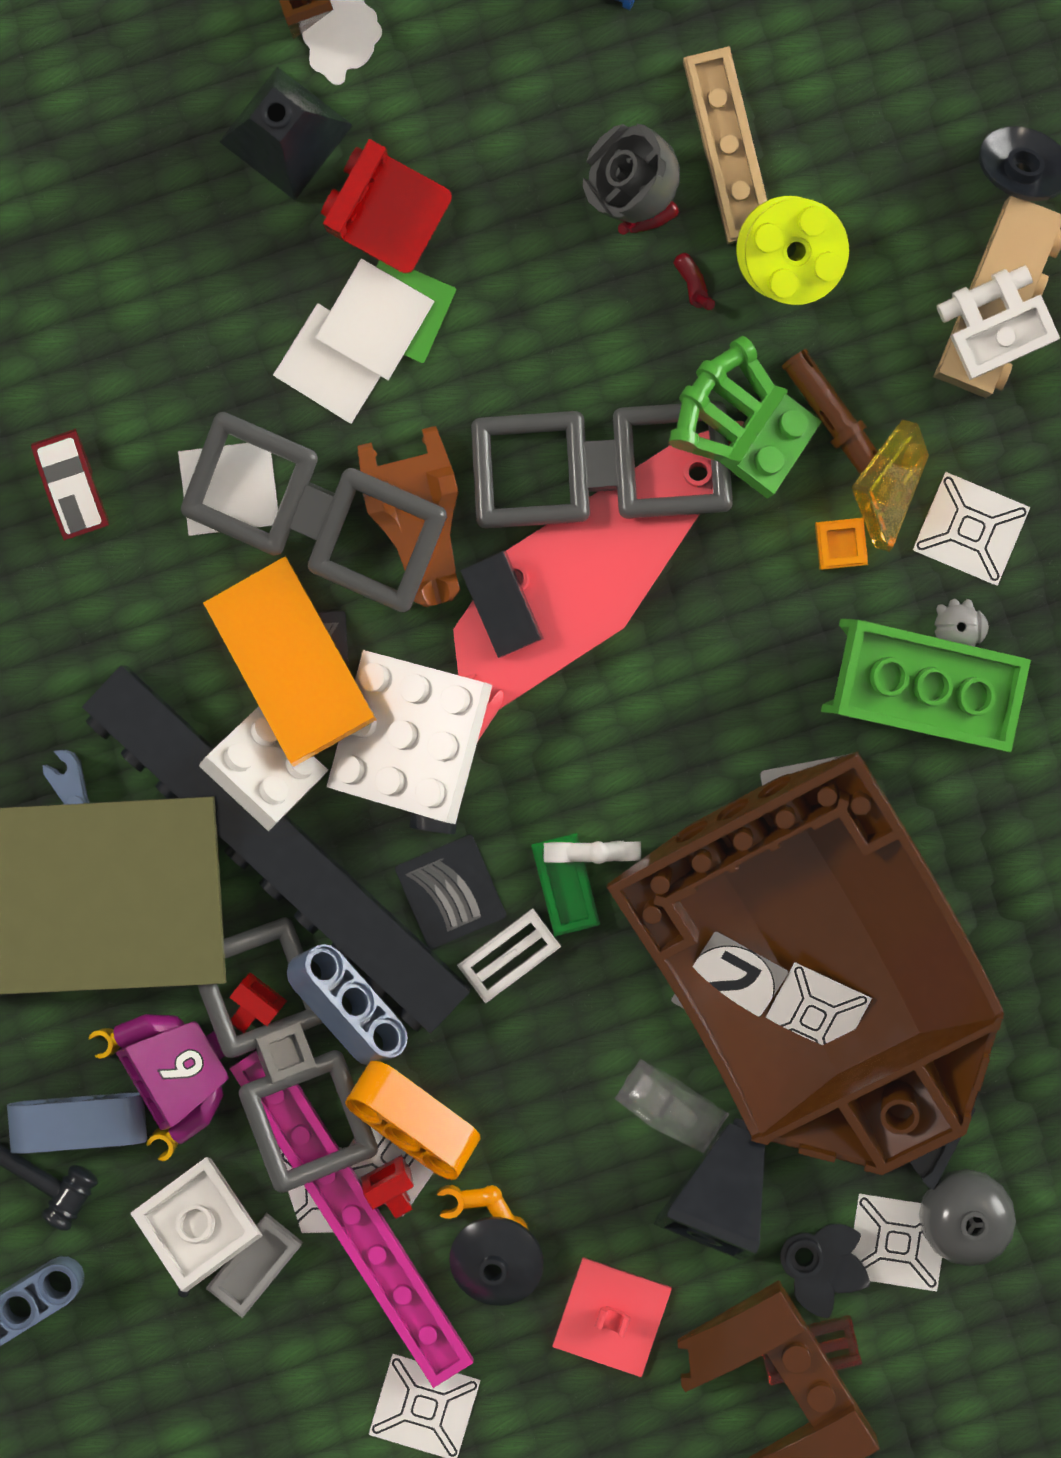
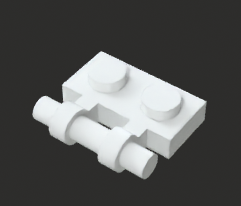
[937,265,1060,380]

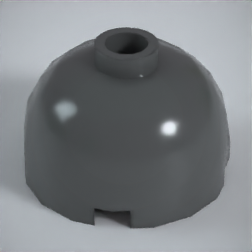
[583,123,680,223]
[919,1169,1016,1267]

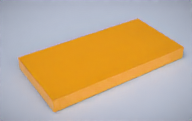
[203,556,377,767]

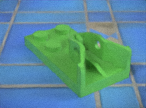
[821,619,1031,753]

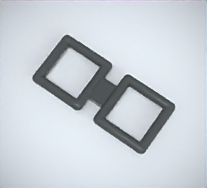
[471,401,733,529]
[181,412,447,613]
[197,917,378,1193]

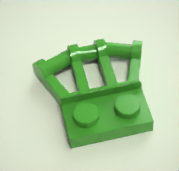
[669,336,822,499]

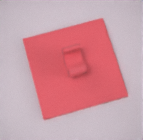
[552,1257,672,1377]

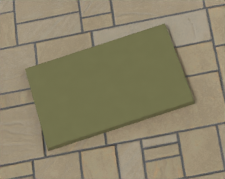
[0,796,226,994]

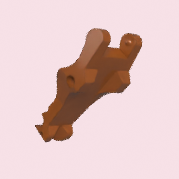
[358,426,461,607]

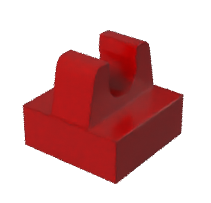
[229,972,287,1033]
[361,1155,414,1219]

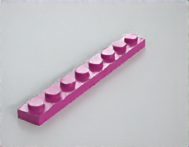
[229,1051,474,1388]

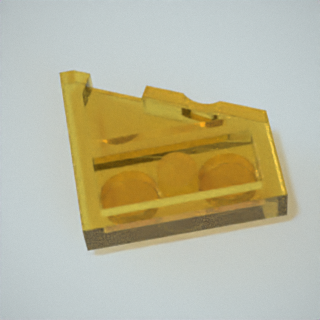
[852,419,929,552]

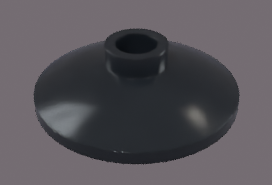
[979,126,1061,201]
[449,1217,544,1306]

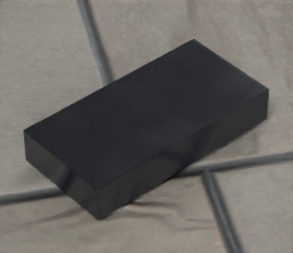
[460,551,544,658]

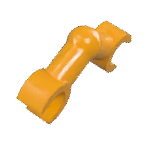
[436,1185,528,1229]

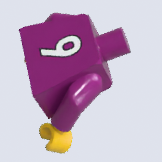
[88,1014,229,1161]

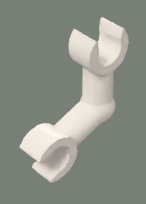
[544,841,641,864]

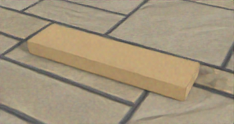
[683,46,767,244]

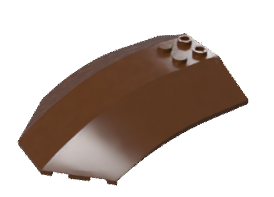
[607,752,1004,1175]

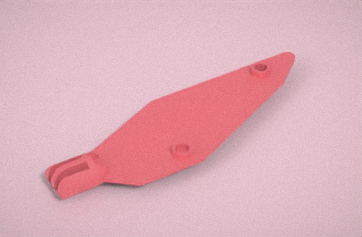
[453,421,745,742]

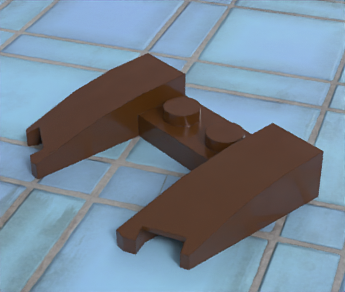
[678,1280,880,1458]

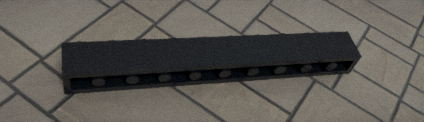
[82,665,471,1034]

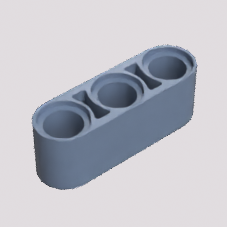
[287,944,408,1065]
[7,1092,147,1153]
[0,1256,84,1346]

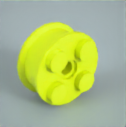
[736,196,849,305]

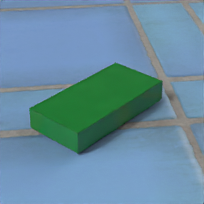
[531,833,600,937]

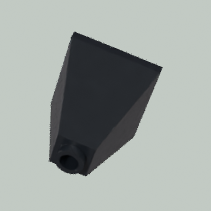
[219,67,352,201]
[654,1118,765,1260]

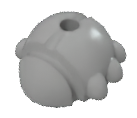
[935,599,989,647]

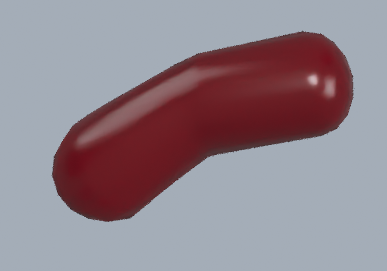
[618,201,679,235]
[674,253,715,310]

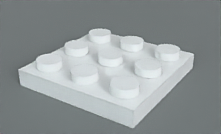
[327,650,492,824]

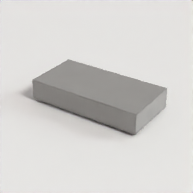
[206,1213,303,1318]

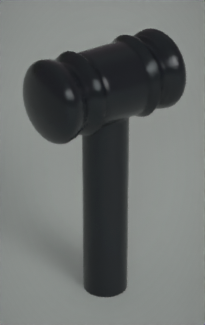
[0,1143,98,1231]

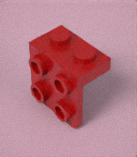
[321,139,452,274]

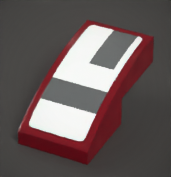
[31,429,109,540]

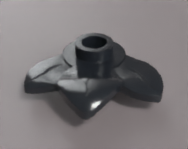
[780,1224,870,1318]

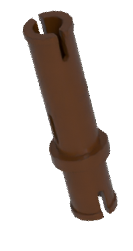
[781,349,889,482]

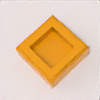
[815,518,868,570]

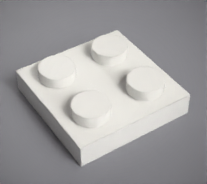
[199,706,328,831]
[130,1157,263,1292]

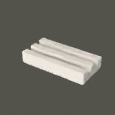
[457,908,561,1004]

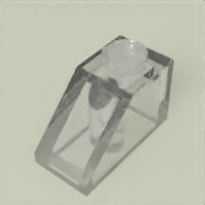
[615,1059,729,1153]

